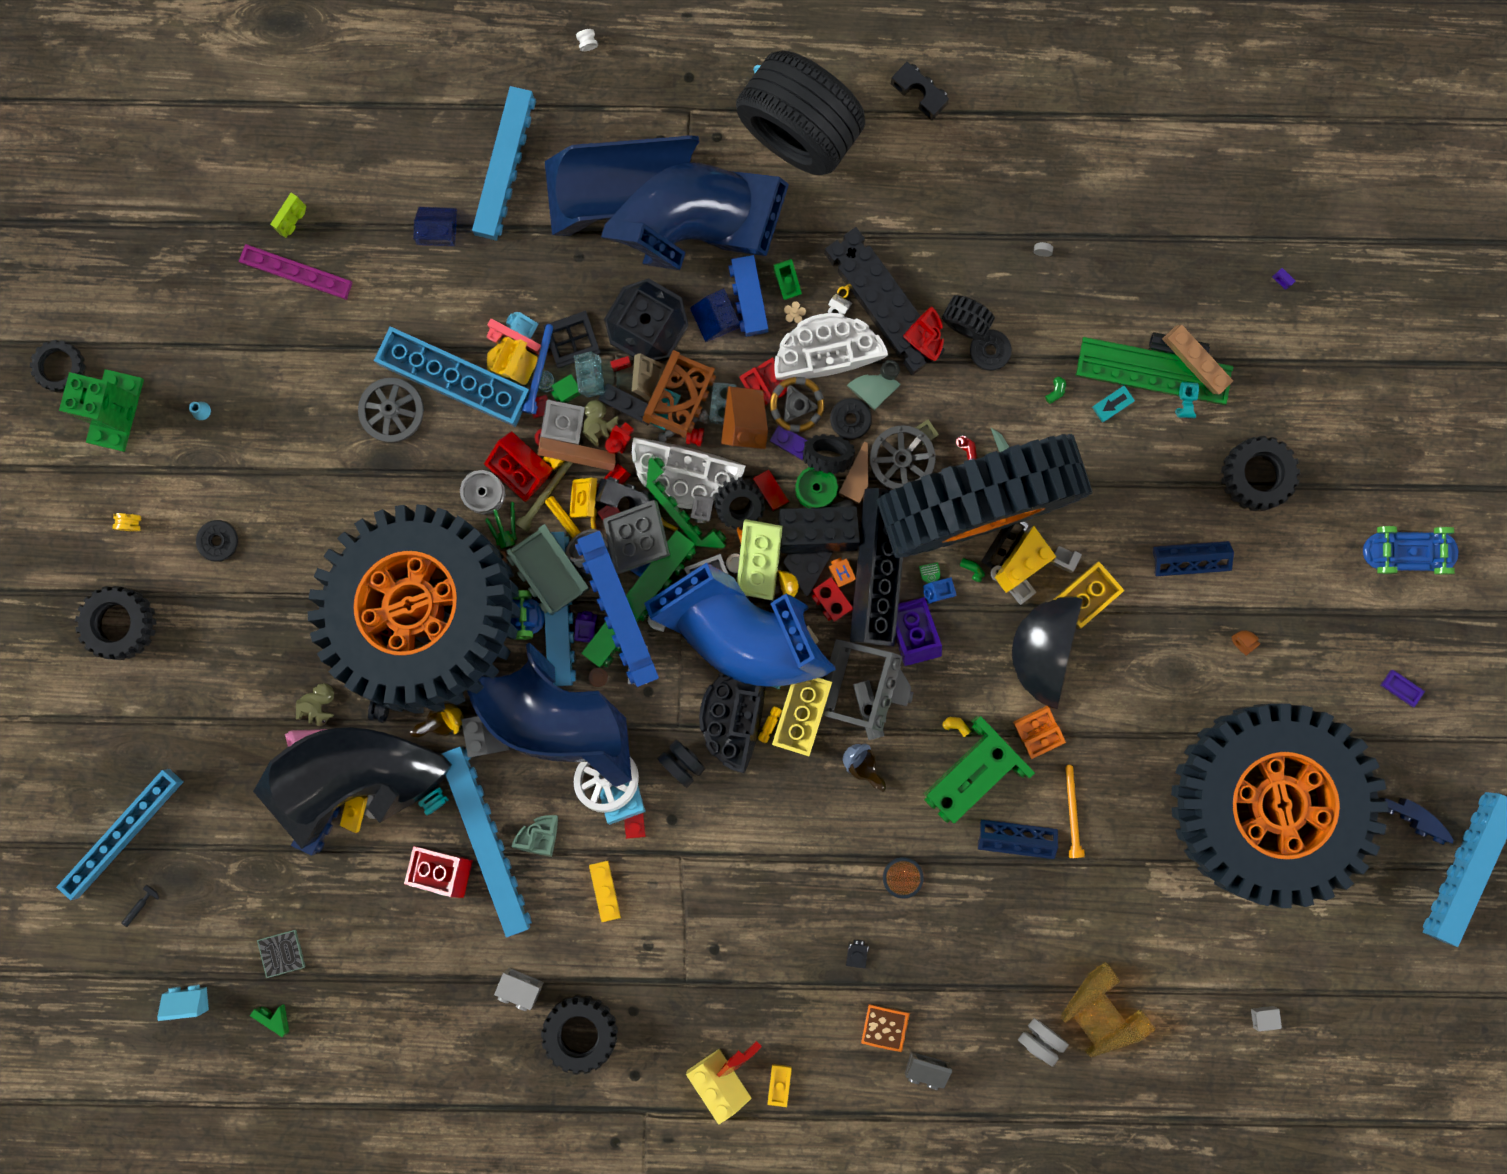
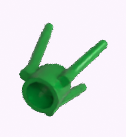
[485,501,517,549]

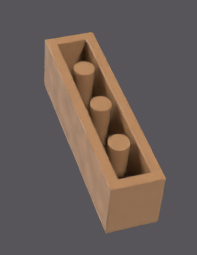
[1162,325,1233,394]

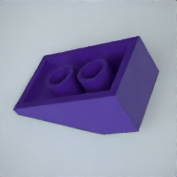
[895,597,942,666]

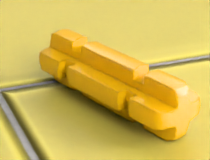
[758,706,782,743]

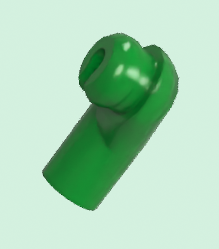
[1045,377,1066,404]
[960,558,985,582]

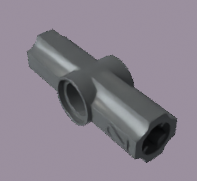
[853,680,885,740]

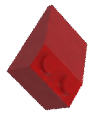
[404,846,473,898]

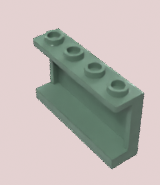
[506,524,590,615]

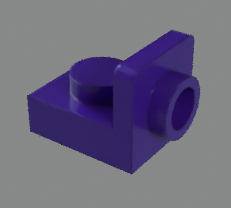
[574,611,597,643]

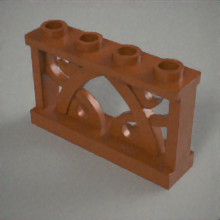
[642,350,716,438]

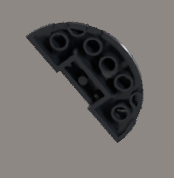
[1012,596,1083,709]
[699,672,765,773]

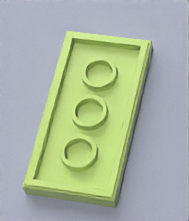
[737,519,783,600]

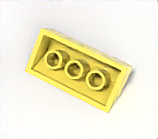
[772,678,832,756]

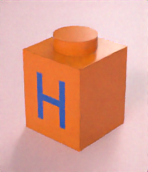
[829,557,856,588]

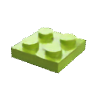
[270,193,306,238]

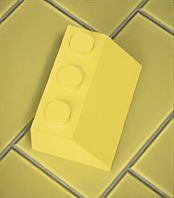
[686,1049,752,1125]

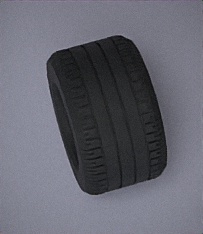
[736,50,865,175]

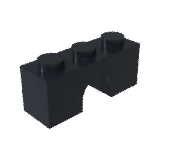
[890,62,949,121]
[595,477,658,509]

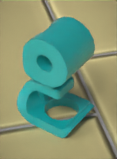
[1175,382,1199,419]

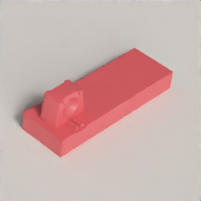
[487,319,541,355]

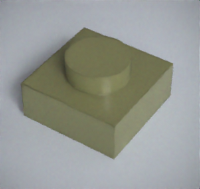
[915,419,939,446]

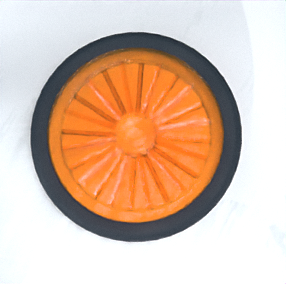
[883,857,924,899]

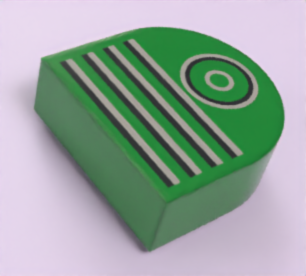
[919,562,940,584]

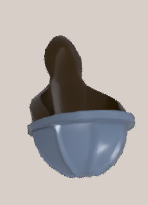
[843,743,886,792]

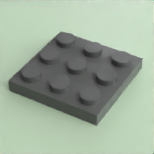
[603,500,670,574]

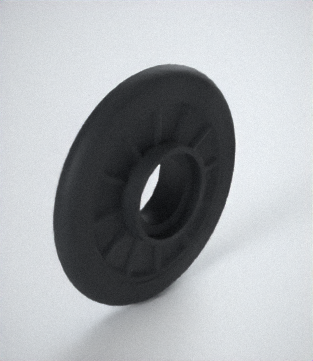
[970,329,1012,371]
[830,398,872,439]
[196,520,238,562]

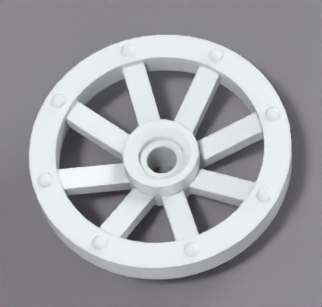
[574,757,639,813]

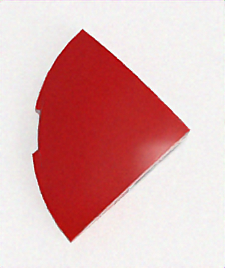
[903,307,944,361]

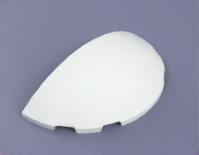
[775,313,888,380]
[632,437,746,509]

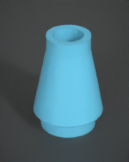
[189,402,211,420]

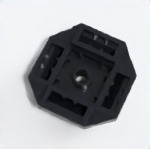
[604,278,689,361]

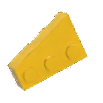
[994,526,1056,593]

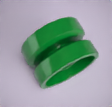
[795,467,838,508]

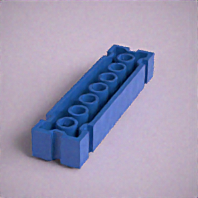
[575,531,659,687]

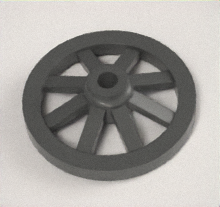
[358,378,424,443]
[870,425,935,489]

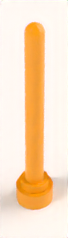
[1065,764,1085,858]

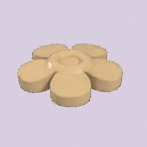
[784,302,806,324]

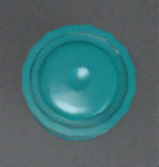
[418,788,449,816]

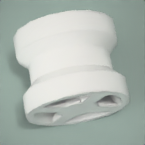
[576,29,598,51]

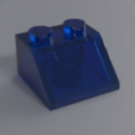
[413,207,457,246]
[690,289,740,343]

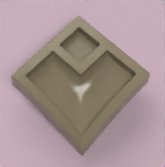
[632,354,666,403]

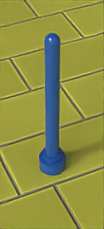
[521,324,553,415]

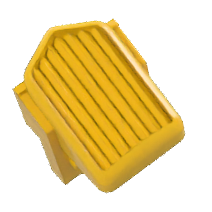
[487,337,538,385]

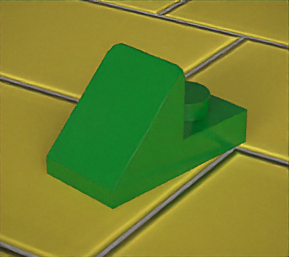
[774,259,802,300]
[250,1004,289,1037]

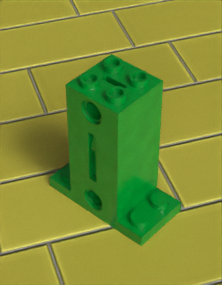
[59,369,144,452]
[923,716,1035,824]

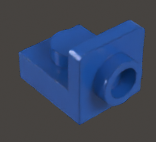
[923,578,957,604]

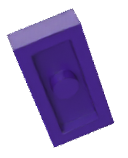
[770,426,807,461]

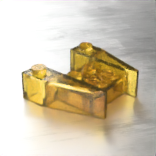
[1060,962,1156,1058]

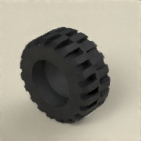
[1221,436,1300,511]
[75,586,157,660]
[541,995,618,1075]

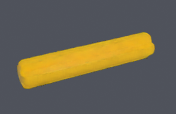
[545,496,581,538]

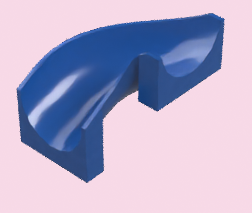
[644,563,836,686]

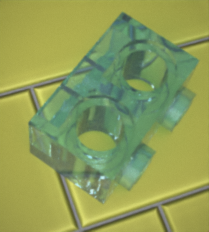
[574,351,605,397]
[709,382,736,424]

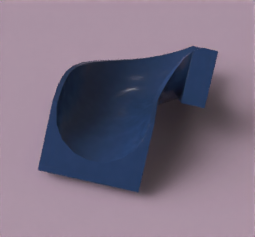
[601,163,789,270]
[467,643,632,787]

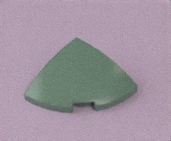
[847,374,901,411]
[511,815,558,857]

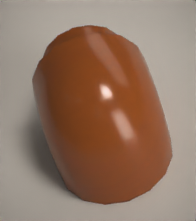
[1231,630,1261,656]

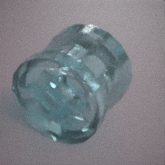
[539,371,556,392]

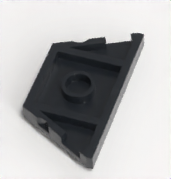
[783,552,833,597]

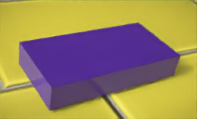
[1380,670,1425,707]

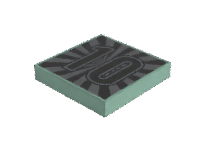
[257,929,306,978]

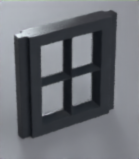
[543,311,601,368]

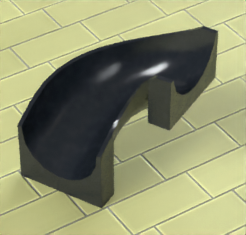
[253,727,452,849]

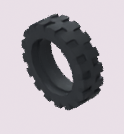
[30,340,85,392]
[803,434,855,474]

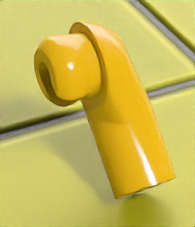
[942,717,971,737]

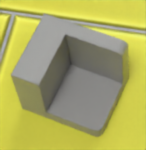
[1050,546,1082,573]
[1251,1006,1282,1031]

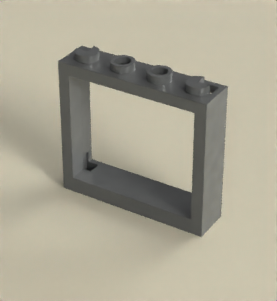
[822,639,903,732]

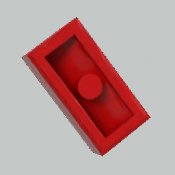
[753,470,789,512]

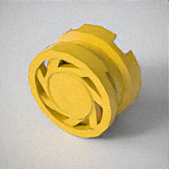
[112,513,141,532]

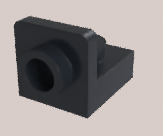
[846,939,869,969]

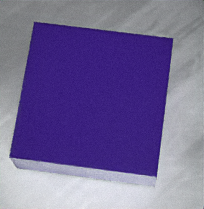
[1272,268,1296,289]

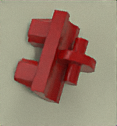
[605,422,634,454]

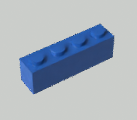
[729,255,768,337]

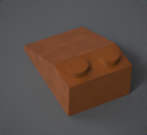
[721,386,768,449]

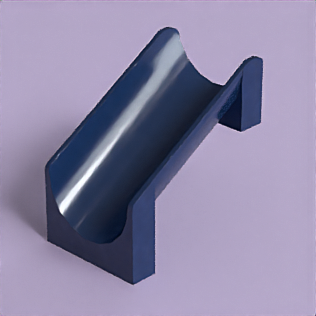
[545,135,700,236]

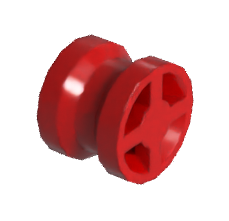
[686,428,704,447]

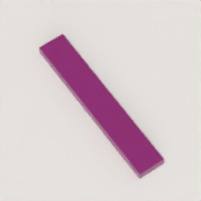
[239,244,353,300]

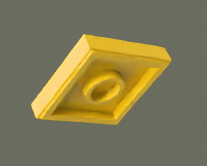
[569,478,597,518]

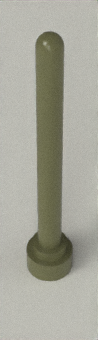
[515,461,573,532]

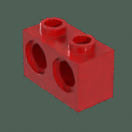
[811,577,853,623]

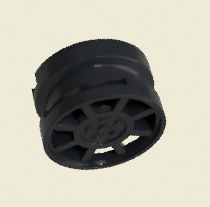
[368,701,390,723]

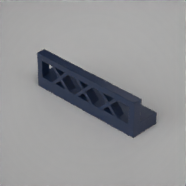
[1153,541,1234,576]
[978,819,1058,859]

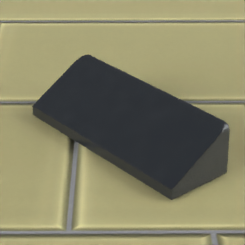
[981,522,1028,572]

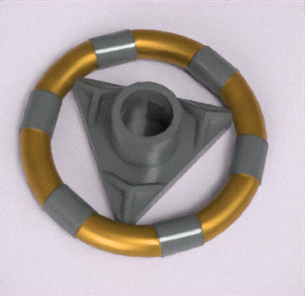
[770,377,824,433]

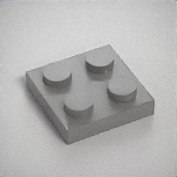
[540,400,585,445]

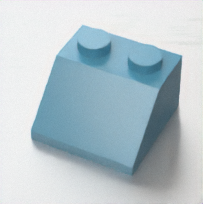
[157,984,209,1021]

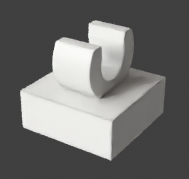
[828,294,852,314]

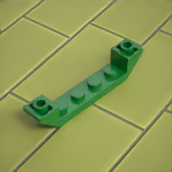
[646,454,727,548]

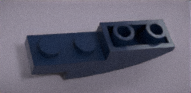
[1379,797,1454,845]

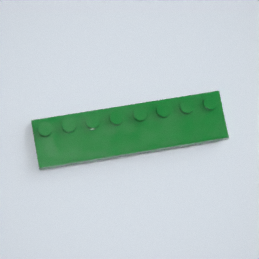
[1075,337,1233,405]

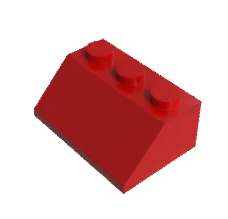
[484,431,554,502]

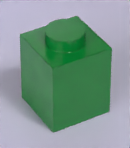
[551,374,583,403]

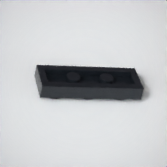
[598,383,655,426]

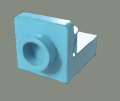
[506,312,538,339]

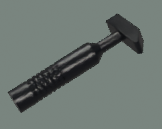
[121,885,159,927]

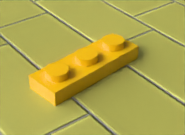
[589,861,621,922]

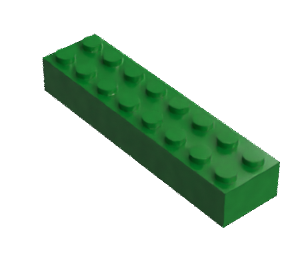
[581,530,696,668]

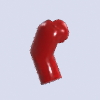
[956,436,977,460]

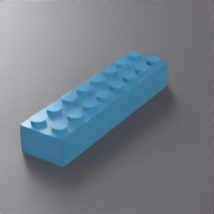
[374,327,530,428]
[1422,792,1507,947]

